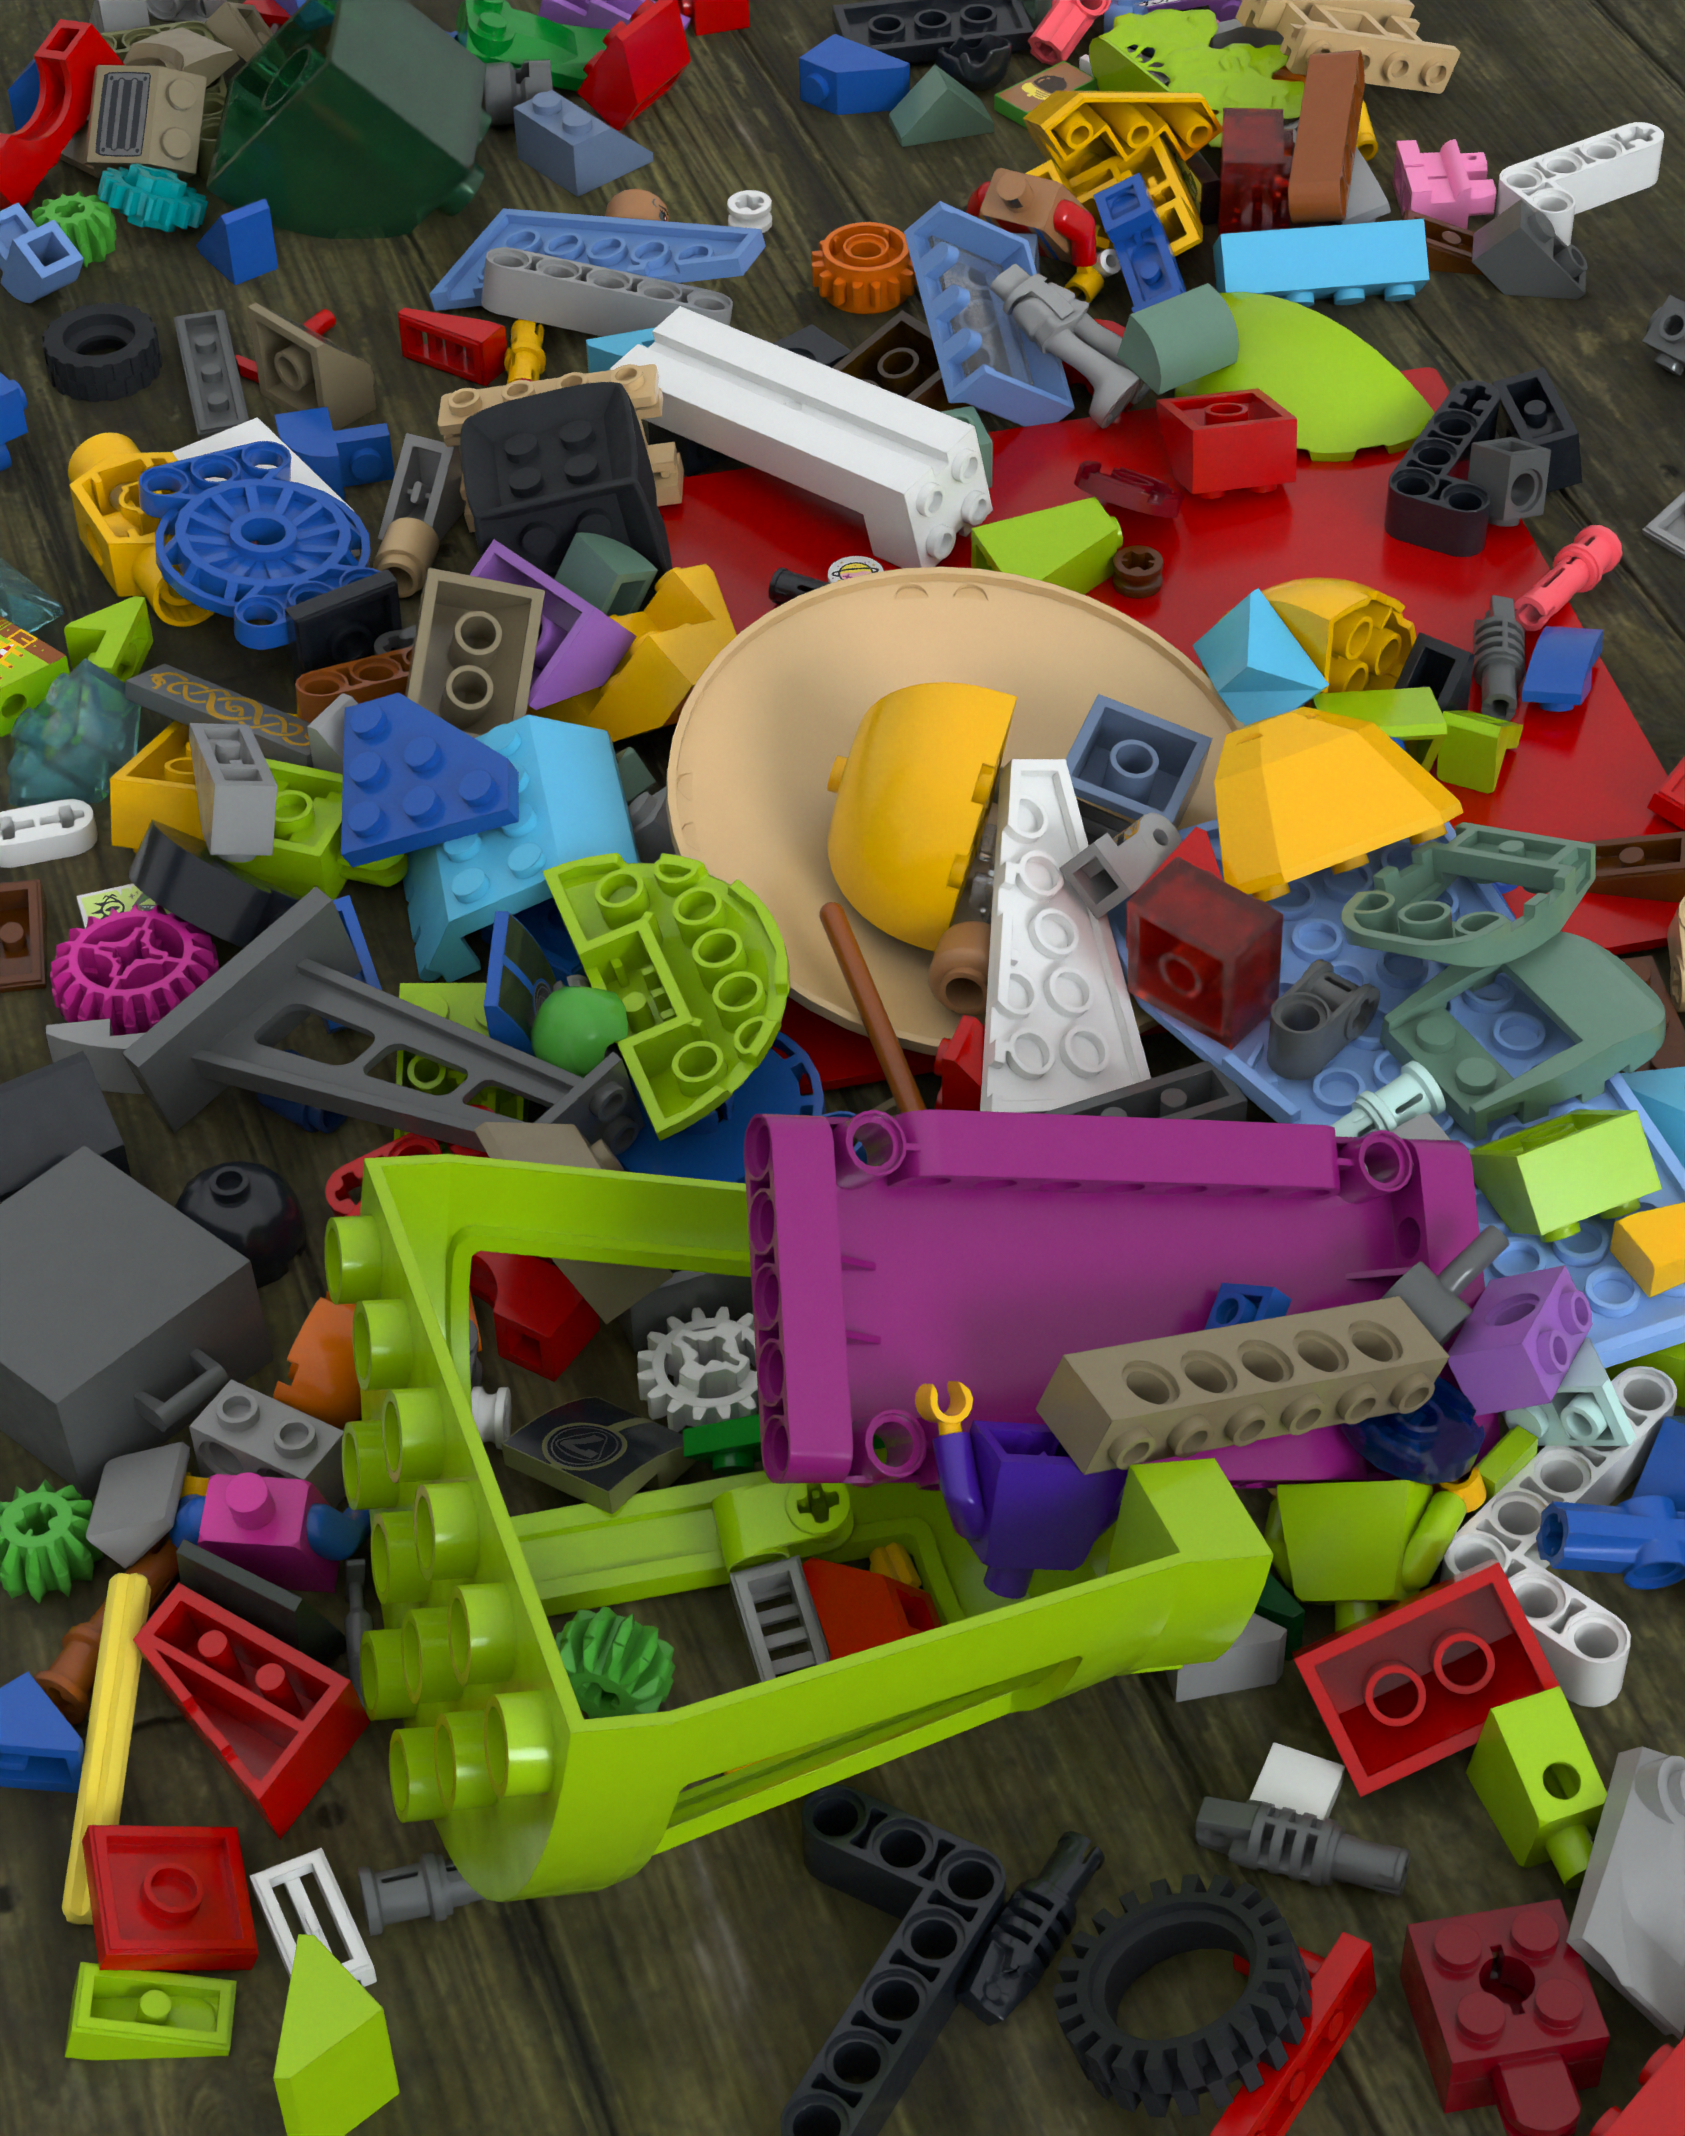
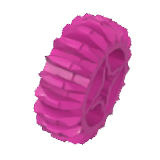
[50,903,220,1036]

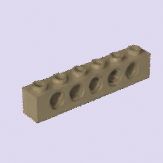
[1036,1296,1450,1475]

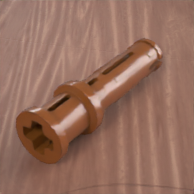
[33,1534,179,1725]

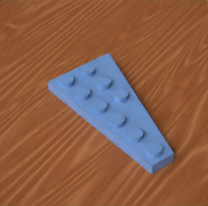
[429,208,766,311]

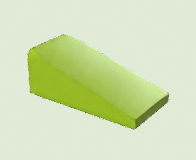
[64,1962,237,2060]

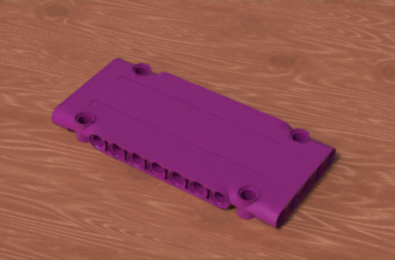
[744,1110,1500,1491]

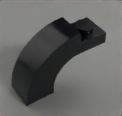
[128,819,303,948]

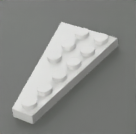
[980,759,1151,1114]

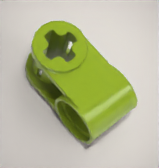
[711,1483,855,1574]

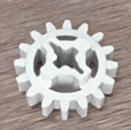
[637,1306,759,1432]

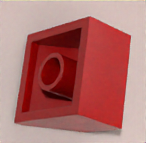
[1156,388,1297,499]

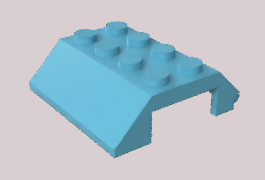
[402,715,641,983]

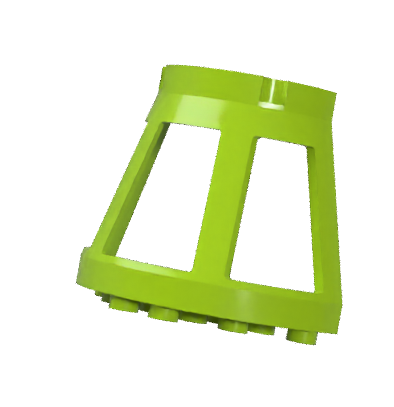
[324,1154,1274,1902]

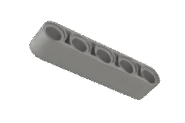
[481,247,733,337]

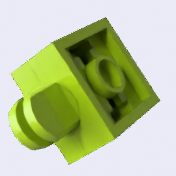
[225,758,409,900]

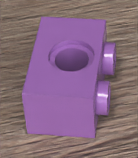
[1447,1265,1593,1416]

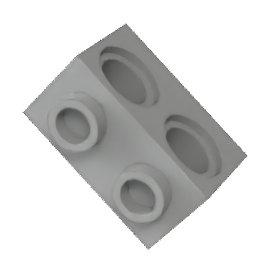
[189,1379,346,1509]

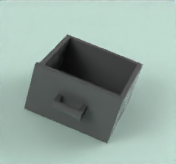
[0,1145,274,1500]

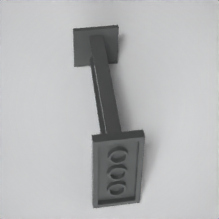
[122,886,645,1155]

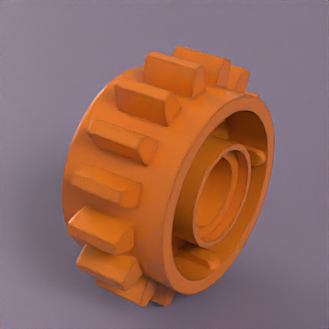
[812,222,918,314]

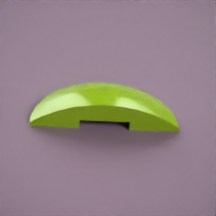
[1174,292,1435,462]
[542,853,790,1141]

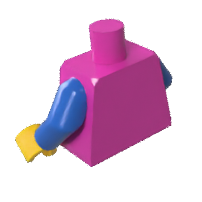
[169,1472,371,1593]

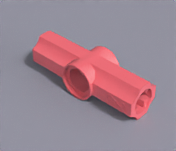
[1028,0,1111,66]

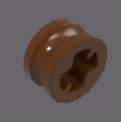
[1112,545,1164,599]

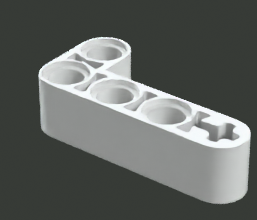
[1495,122,1664,246]

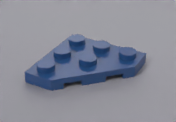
[341,692,519,867]

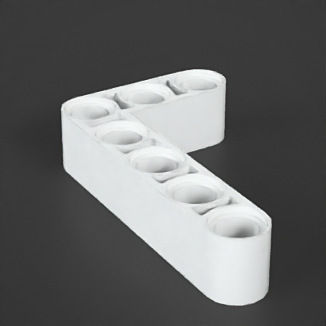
[1440,1366,1677,1707]

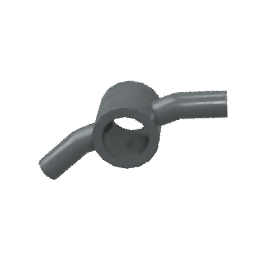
[1381,1225,1509,1347]

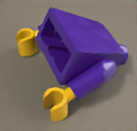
[915,1381,1128,1599]

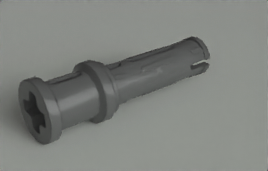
[357,1851,485,1937]

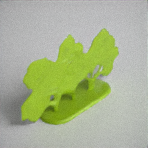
[1089,9,1305,151]

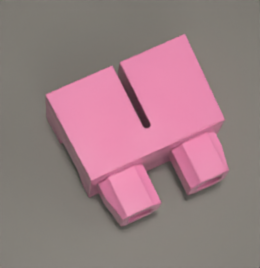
[1392,139,1496,230]

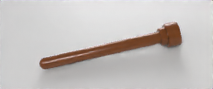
[819,902,927,1114]

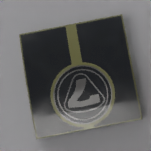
[501,1396,697,1514]

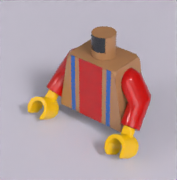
[966,168,1104,303]

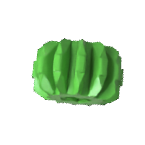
[32,192,117,268]
[0,1479,104,1604]
[555,1606,676,1719]

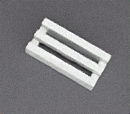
[250,1848,377,1987]

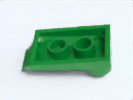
[456,0,611,91]

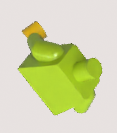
[1263,1467,1487,1632]

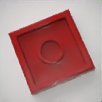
[82,1825,259,1970]

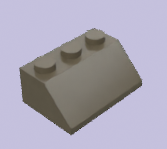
[405,568,545,738]
[474,1122,674,1324]

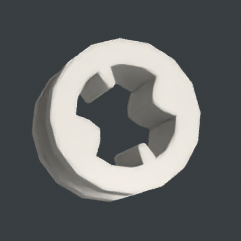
[727,190,772,233]
[471,1386,512,1449]

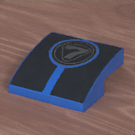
[484,911,557,1057]

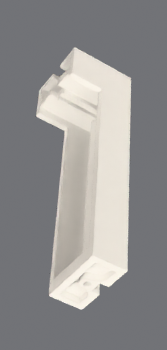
[610,306,993,568]

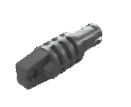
[1473,595,1525,721]
[1195,1796,1411,1898]

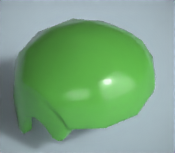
[531,986,628,1078]

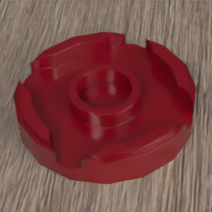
[1074,461,1184,518]

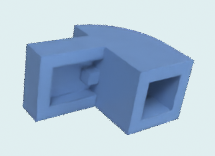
[0,202,84,303]

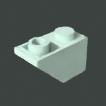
[1501,1338,1637,1446]

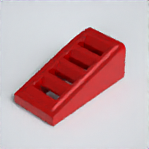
[398,308,507,386]

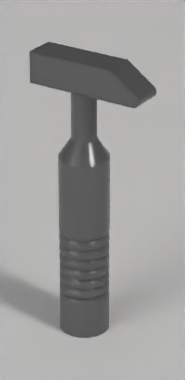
[344,1559,374,1721]

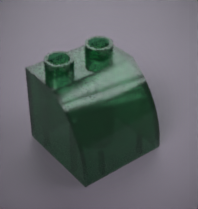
[206,0,491,239]

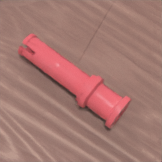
[1514,525,1622,631]

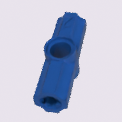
[1536,1495,1685,1590]

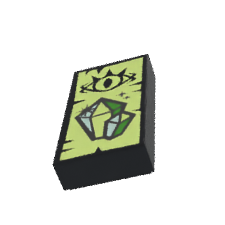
[1165,143,1220,226]

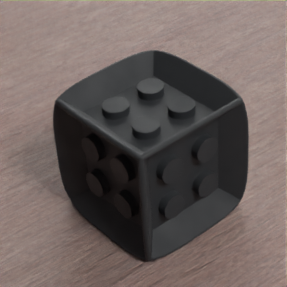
[460,382,673,612]

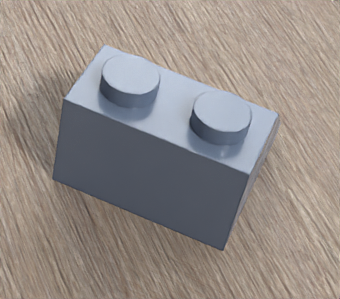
[513,90,653,197]
[1066,694,1213,828]

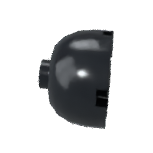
[174,1161,306,1289]

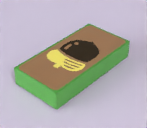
[994,61,1097,128]

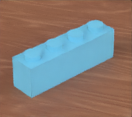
[1213,219,1430,307]

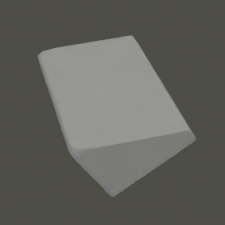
[86,1442,190,1569]

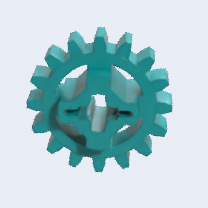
[97,163,208,232]

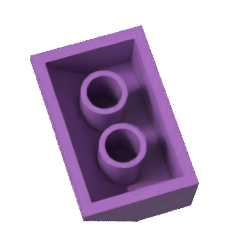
[470,539,637,710]

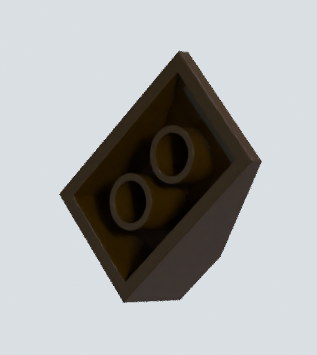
[832,310,976,412]

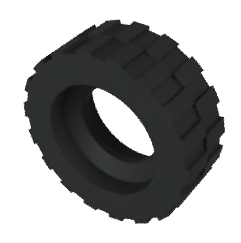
[42,302,162,402]

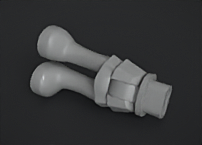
[990,264,1152,428]

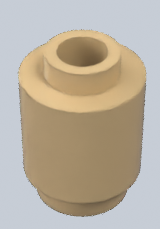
[373,517,439,598]

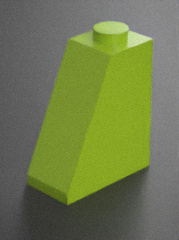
[971,497,1123,595]

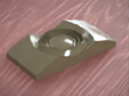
[60,27,239,178]

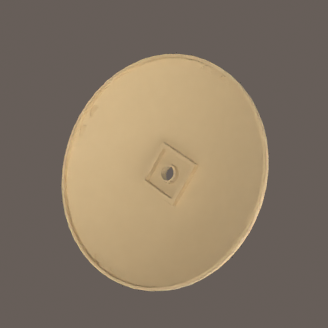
[666,567,1245,1056]

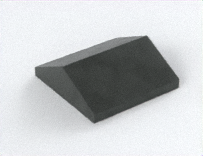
[176,1539,346,1661]

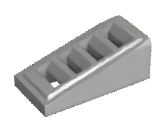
[729,1555,830,1683]

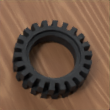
[1053,1874,1312,2118]

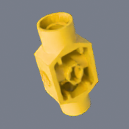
[68,433,215,627]

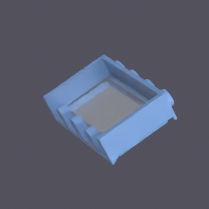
[904,201,1075,427]

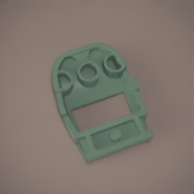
[1341,822,1596,968]
[1380,931,1666,1141]

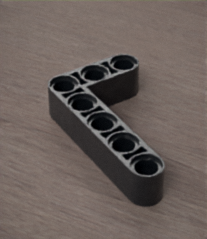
[780,1784,1006,2136]

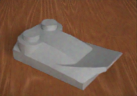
[1566,1746,1685,2040]

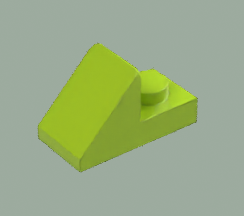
[64,596,153,713]
[1437,710,1524,794]

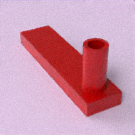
[1209,1932,1377,2136]

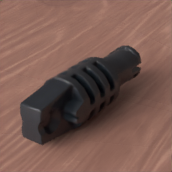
[956,1831,1105,2026]

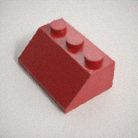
[1292,1558,1567,1797]

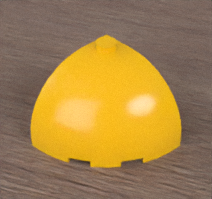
[1201,577,1416,708]
[827,682,1017,952]

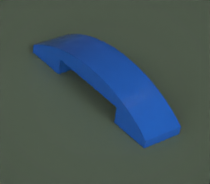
[1093,173,1186,313]

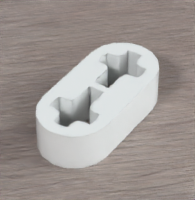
[0,799,98,868]

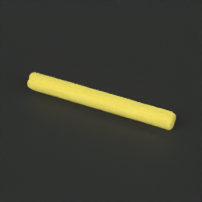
[62,1573,151,1925]

